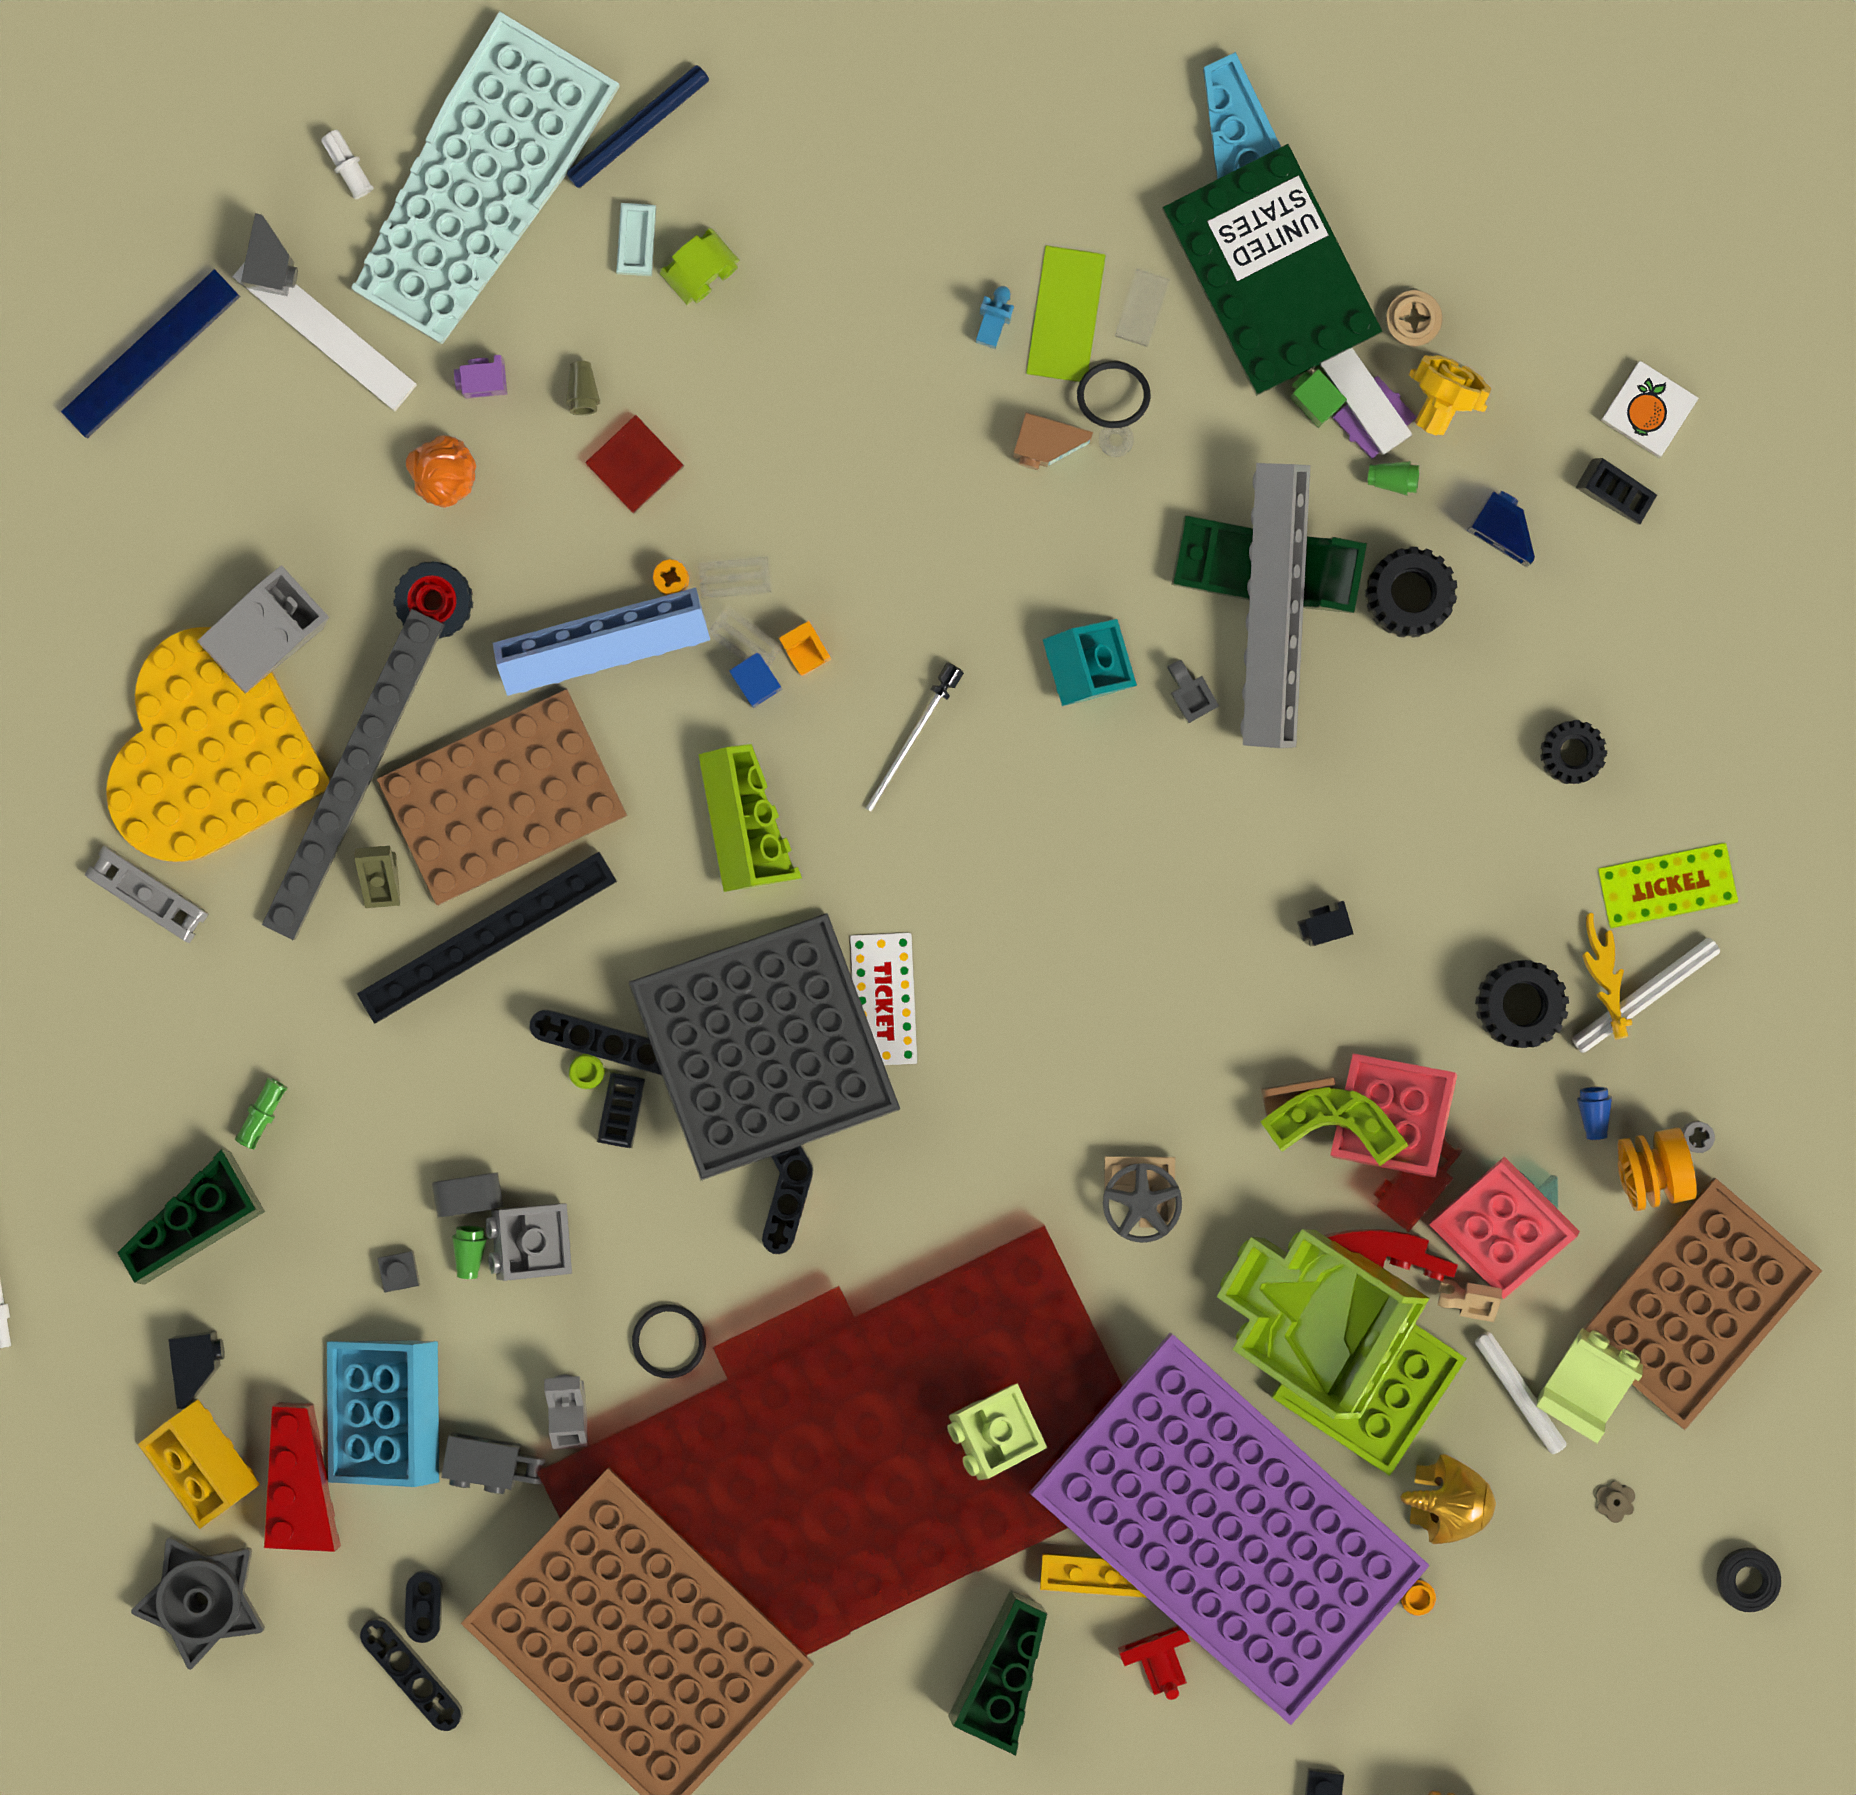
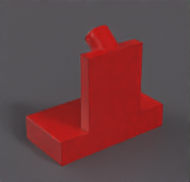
[1118,1625,1191,1700]

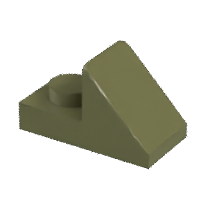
[354,845,400,908]

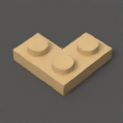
[1104,1156,1175,1228]

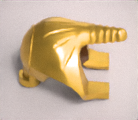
[1400,1454,1496,1544]

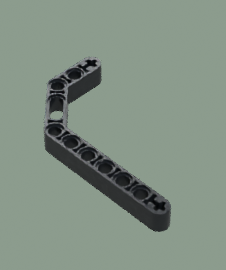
[529,1010,814,1254]

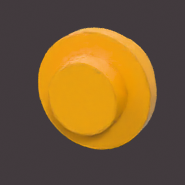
[1400,1580,1436,1616]

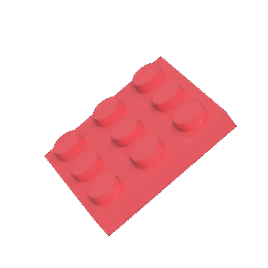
[1330,1054,1457,1177]
[1429,1156,1580,1299]

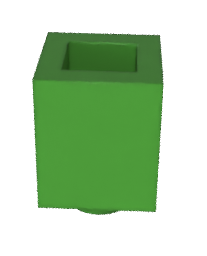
[1290,369,1347,428]

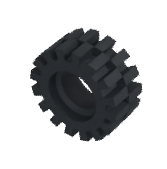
[1540,720,1607,784]

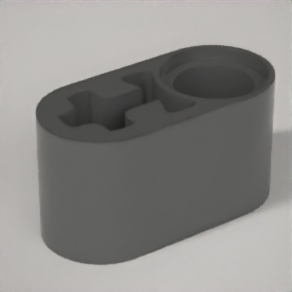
[432,1172,503,1218]

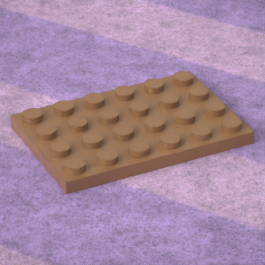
[377,689,627,906]
[1576,1178,1822,1430]

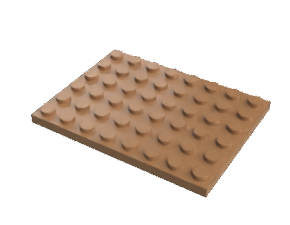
[461,1467,814,1795]

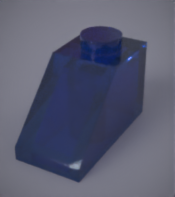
[1467,491,1535,567]

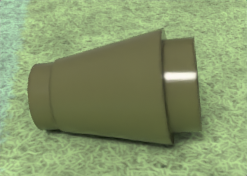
[565,361,600,415]

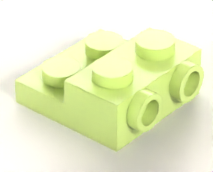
[948,1383,1047,1480]

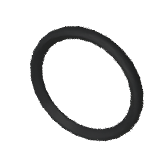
[1077,361,1151,428]
[632,1305,706,1379]

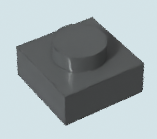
[377,1251,420,1293]

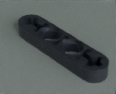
[360,1617,463,1731]

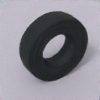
[1716,1548,1781,1612]

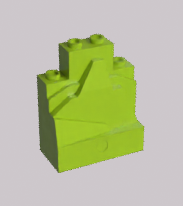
[1217,1229,1430,1419]

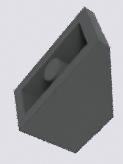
[241,213,298,296]

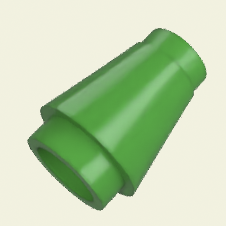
[1368,461,1420,496]
[452,1225,487,1279]

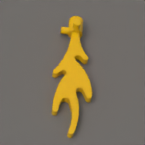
[1582,913,1632,1040]

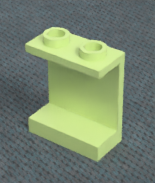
[1536,1328,1643,1444]

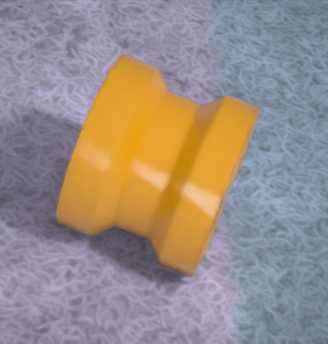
[653,559,689,596]

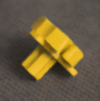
[1409,355,1491,436]

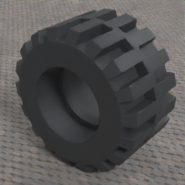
[1365,547,1458,638]
[1475,960,1569,1048]

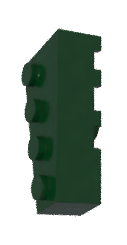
[117,1149,265,1285]
[948,1590,1047,1756]

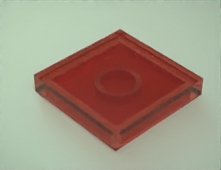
[585,415,684,514]

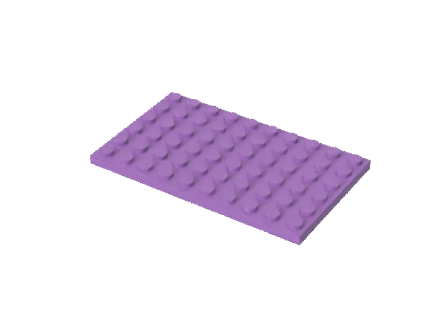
[1029,1332,1430,1725]

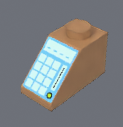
[1013,413,1093,470]

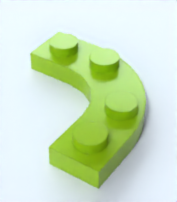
[1260,1087,1409,1166]

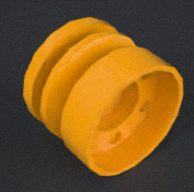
[1618,1127,1697,1211]

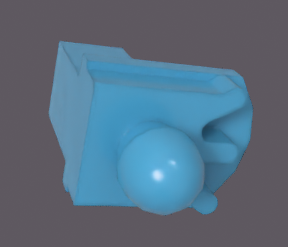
[976,286,1014,349]

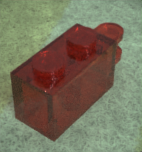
[1372,1135,1462,1233]

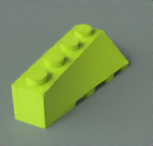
[698,744,802,892]

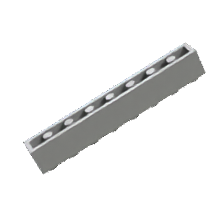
[1240,463,1310,748]

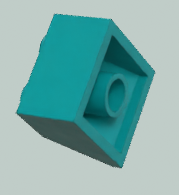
[1042,619,1137,707]

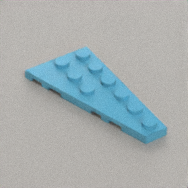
[1203,52,1281,179]

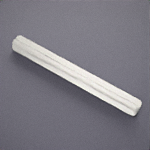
[1572,938,1720,1053]

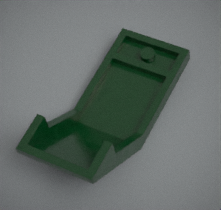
[1171,515,1367,613]

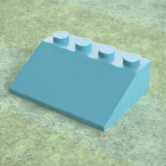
[327,1340,439,1487]

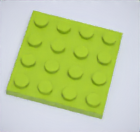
[1271,1324,1467,1476]

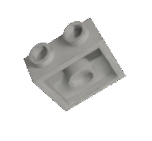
[486,1203,572,1281]

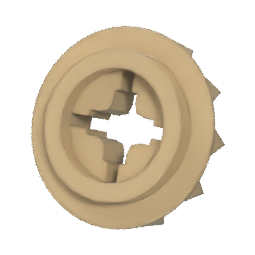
[1386,290,1442,347]

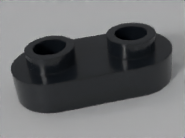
[405,1570,443,1643]

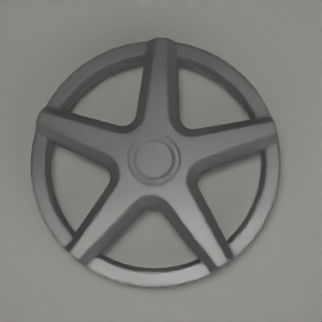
[1103,1163,1182,1243]

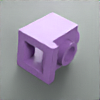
[454,355,508,399]

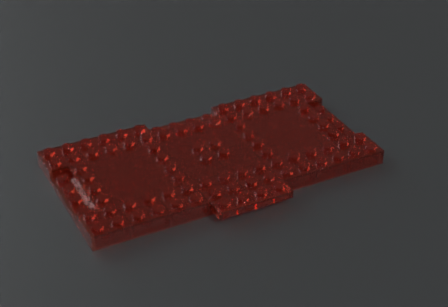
[537,1224,1123,1655]

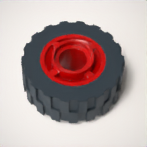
[393,561,474,639]

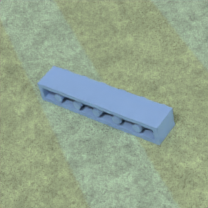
[493,587,710,696]

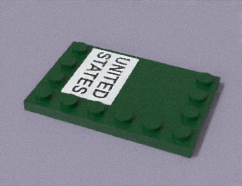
[1162,144,1383,396]

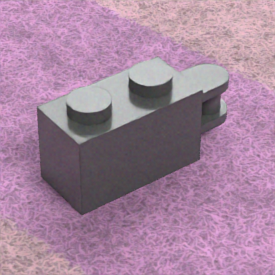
[441,1432,546,1494]

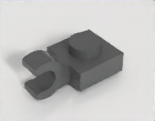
[1167,660,1219,724]

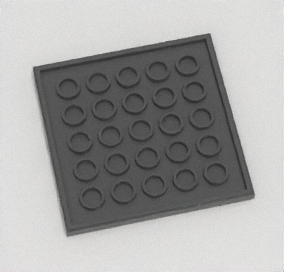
[629,913,900,1181]

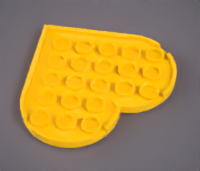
[106,627,331,862]

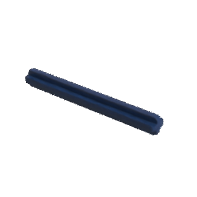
[566,65,709,188]

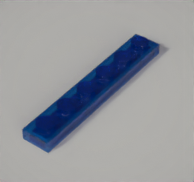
[61,269,241,439]

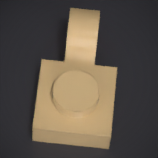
[1438,1279,1502,1322]

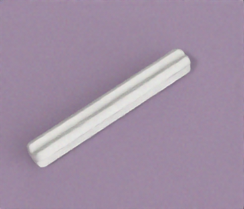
[1475,1332,1567,1454]

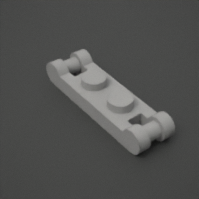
[84,846,209,943]

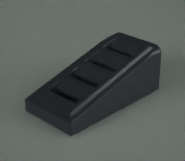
[1576,458,1657,525]
[597,1072,645,1148]

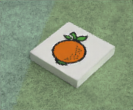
[1600,361,1699,458]

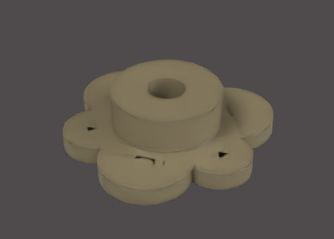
[1596,1481,1635,1523]

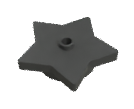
[131,1536,265,1670]

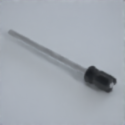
[866,662,964,812]

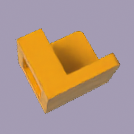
[779,621,831,676]

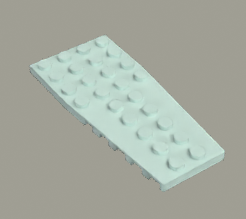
[352,11,620,344]

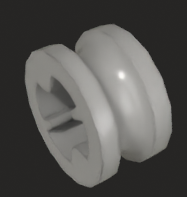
[1682,1121,1715,1153]

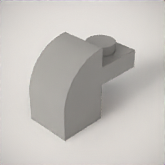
[544,1375,588,1449]

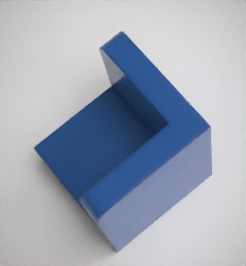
[729,653,782,708]

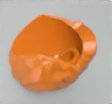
[406,435,476,508]

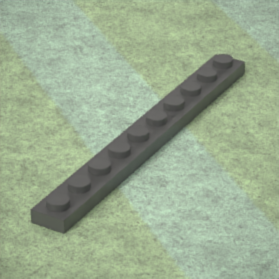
[262,609,445,940]

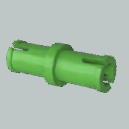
[235,1077,288,1150]

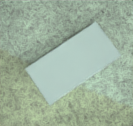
[616,203,656,276]

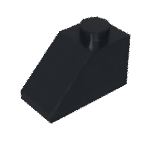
[168,1331,225,1409]

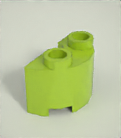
[660,228,740,305]

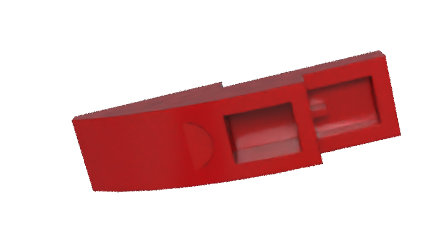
[1324,1229,1458,1281]

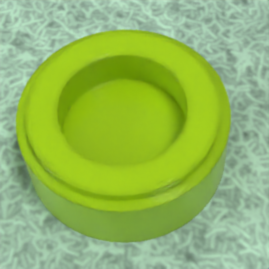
[569,1054,605,1089]

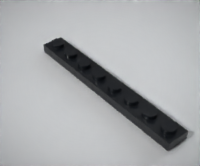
[357,851,618,1024]

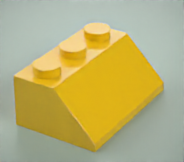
[138,1400,260,1529]

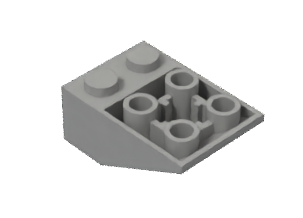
[197,565,329,693]

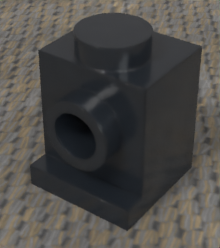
[1297,901,1354,947]

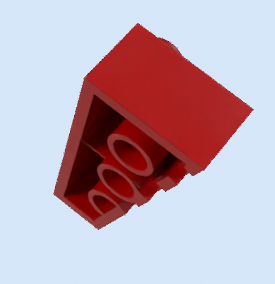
[264,1402,341,1552]

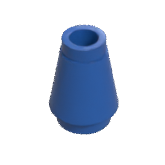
[1577,1087,1612,1140]

